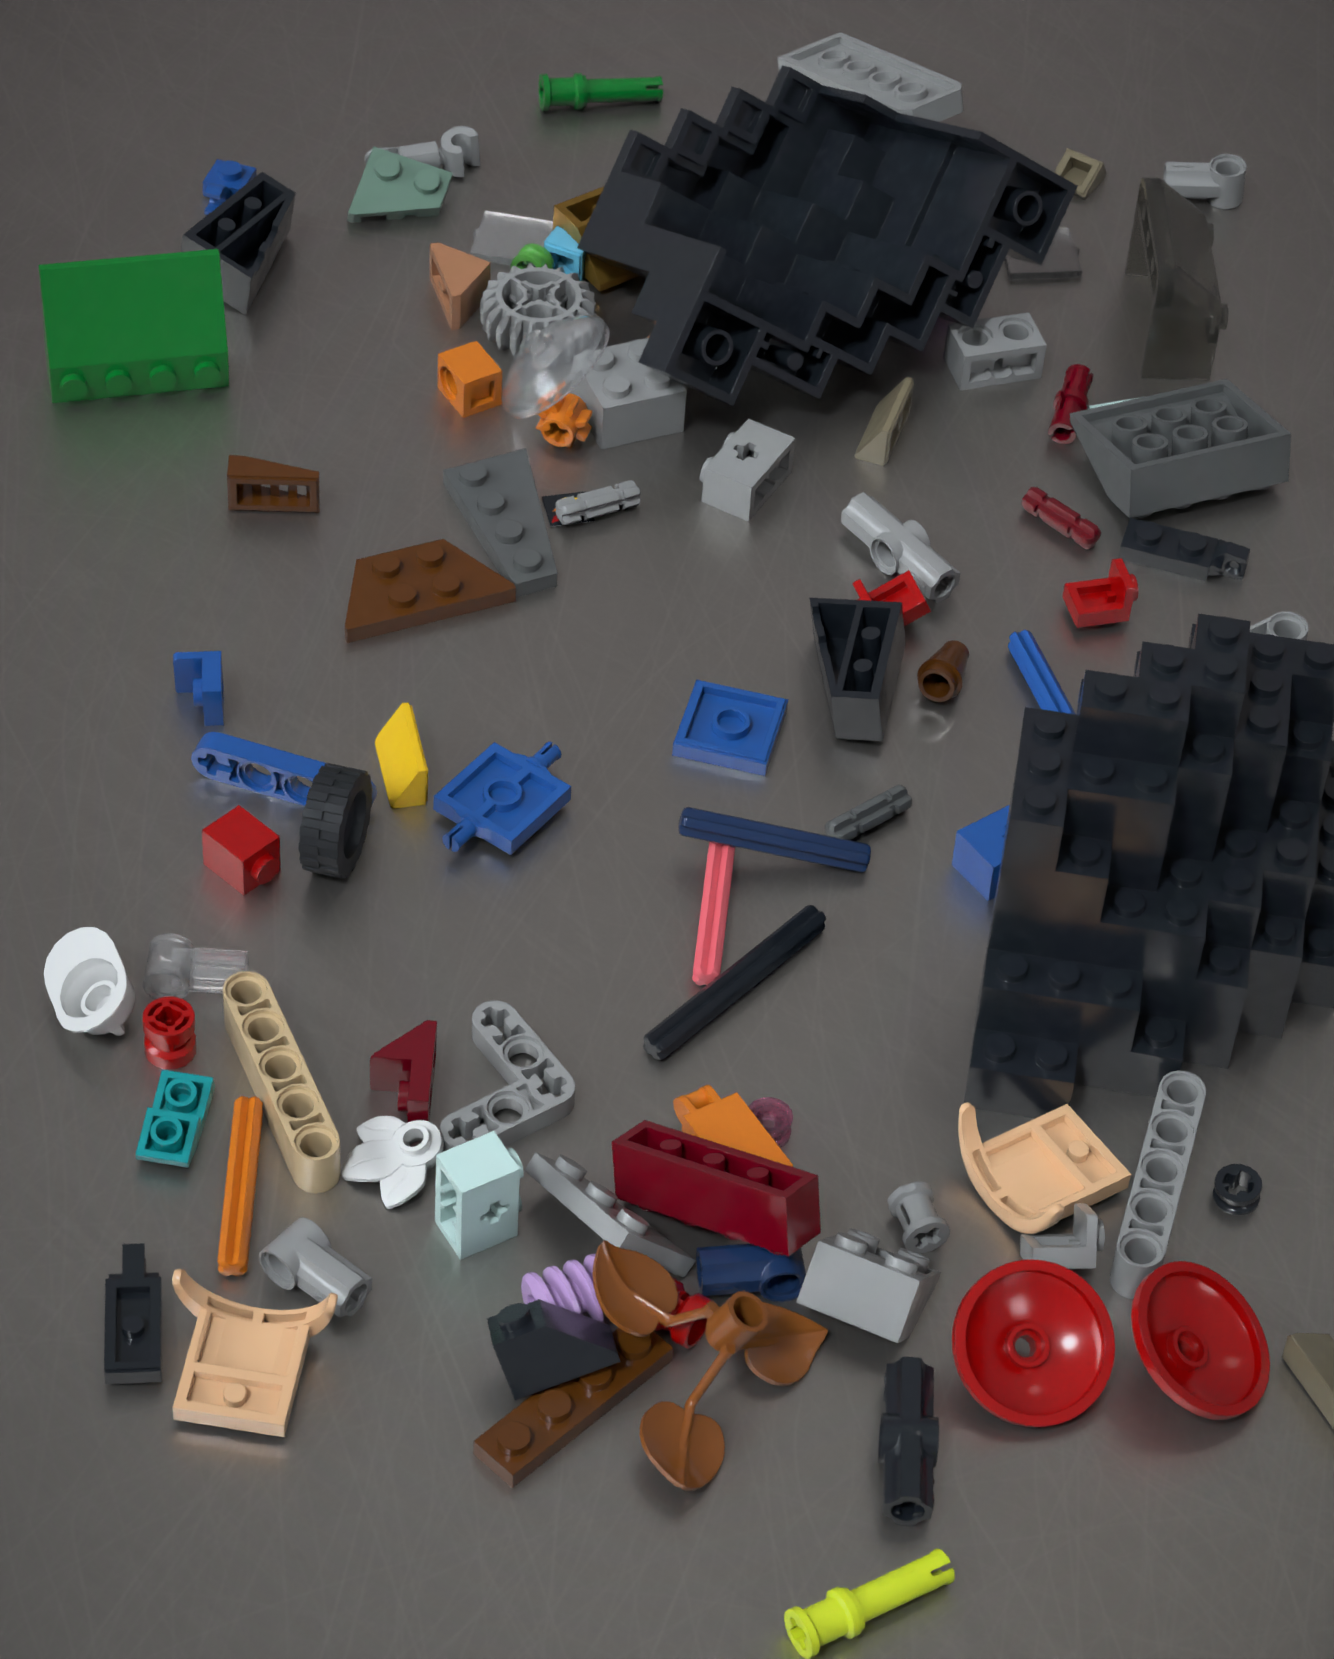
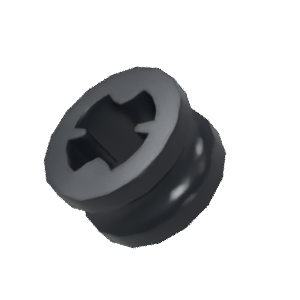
[1213,1164,1262,1215]

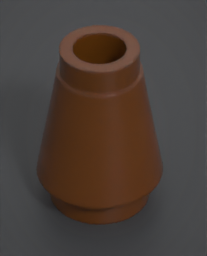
[917,640,969,702]

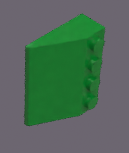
[38,249,229,403]

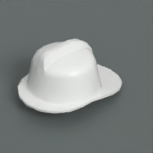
[44,927,136,1036]

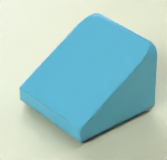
[544,226,585,281]

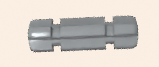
[555,480,641,525]

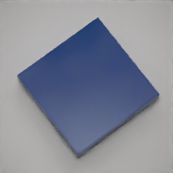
[672,679,788,776]

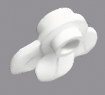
[341,1116,444,1209]

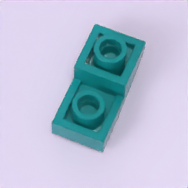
[135,1069,215,1168]

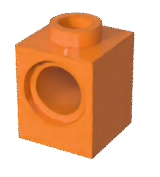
[438,341,503,418]

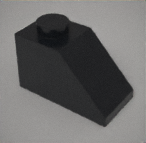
[487,1299,621,1400]

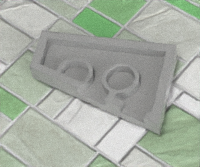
[524,1152,696,1278]

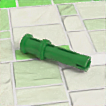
[538,73,663,111]

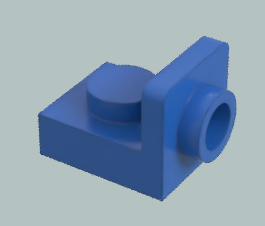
[173,651,224,726]

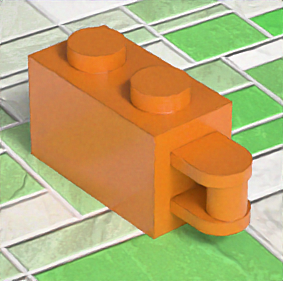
[673,1085,793,1167]

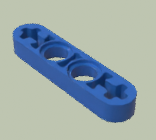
[191,732,377,806]

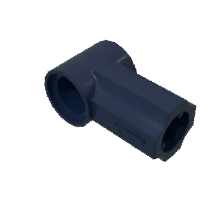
[696,1244,806,1302]

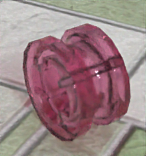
[748,1097,793,1148]

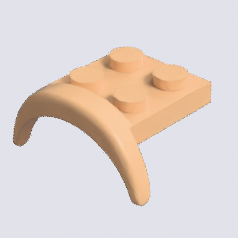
[958,1102,1132,1234]
[172,1269,338,1437]

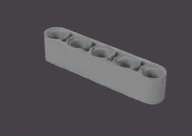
[1110,1070,1206,1299]

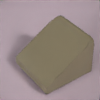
[1054,148,1107,200]

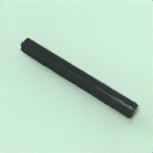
[643,905,826,1060]

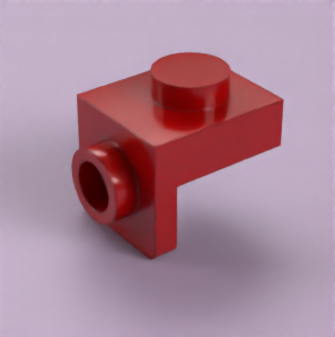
[1062,558,1139,628]
[852,570,931,626]

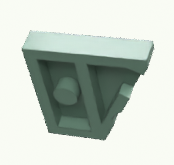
[347,146,453,223]

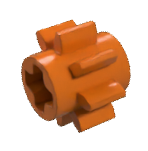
[536,391,593,449]

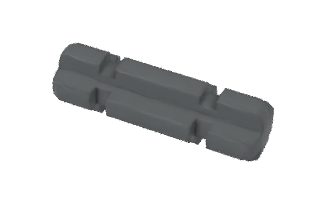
[825,785,912,840]

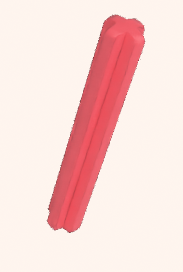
[692,842,735,986]

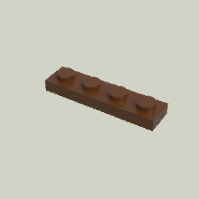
[473,1328,673,1488]

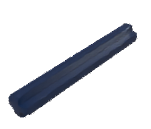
[678,807,871,873]

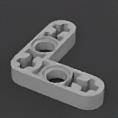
[440,1000,575,1152]

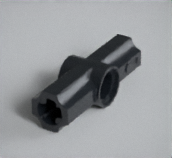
[878,1357,939,1526]

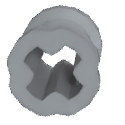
[887,1181,950,1254]

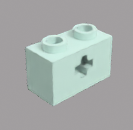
[435,1131,524,1260]

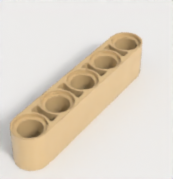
[223,971,341,1194]

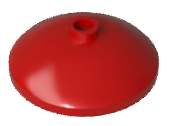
[952,1259,1115,1428]
[1131,1261,1270,1420]

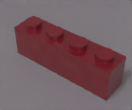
[612,1120,821,1256]

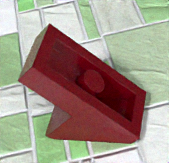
[370,1020,437,1123]

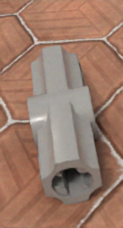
[841,492,961,603]

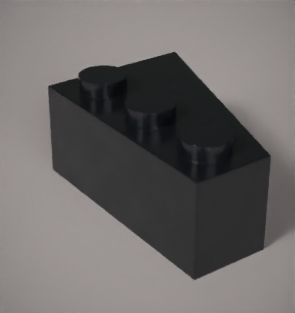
[181,172,296,315]
[809,597,906,741]

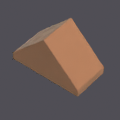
[429,242,491,330]

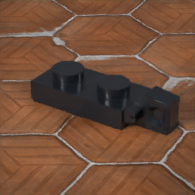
[1118,518,1250,581]
[104,1243,162,1384]

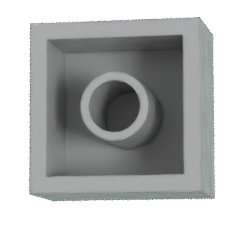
[570,338,686,450]

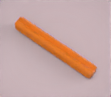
[217,1096,263,1277]

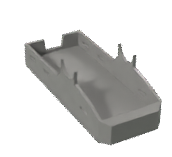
[778,32,964,122]

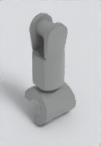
[365,126,481,177]

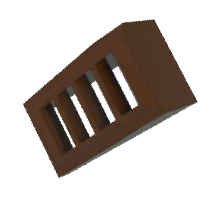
[227,455,320,512]

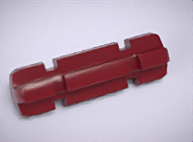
[1021,487,1101,549]

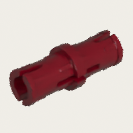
[1048,364,1094,444]

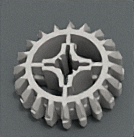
[480,263,597,360]

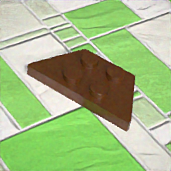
[345,539,516,643]

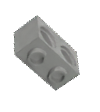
[943,312,1047,390]

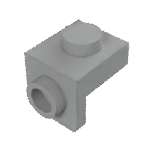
[1020,1203,1105,1269]

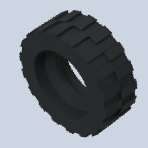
[299,763,373,879]

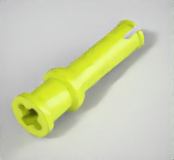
[784,1548,955,1659]

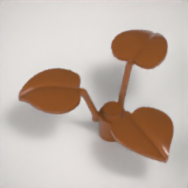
[592,1240,828,1491]

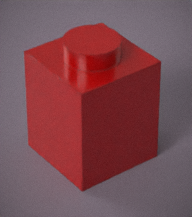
[202,805,281,896]

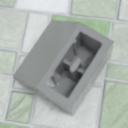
[796,1228,941,1343]

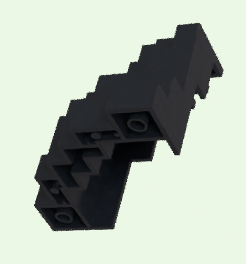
[577,65,1078,406]
[964,613,1334,1118]

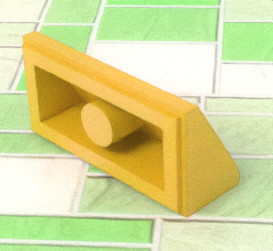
[375,702,428,809]

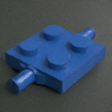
[433,742,571,855]

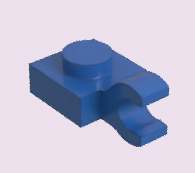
[203,159,257,215]

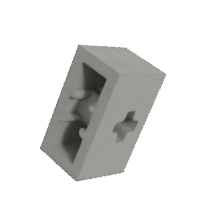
[700,419,795,522]

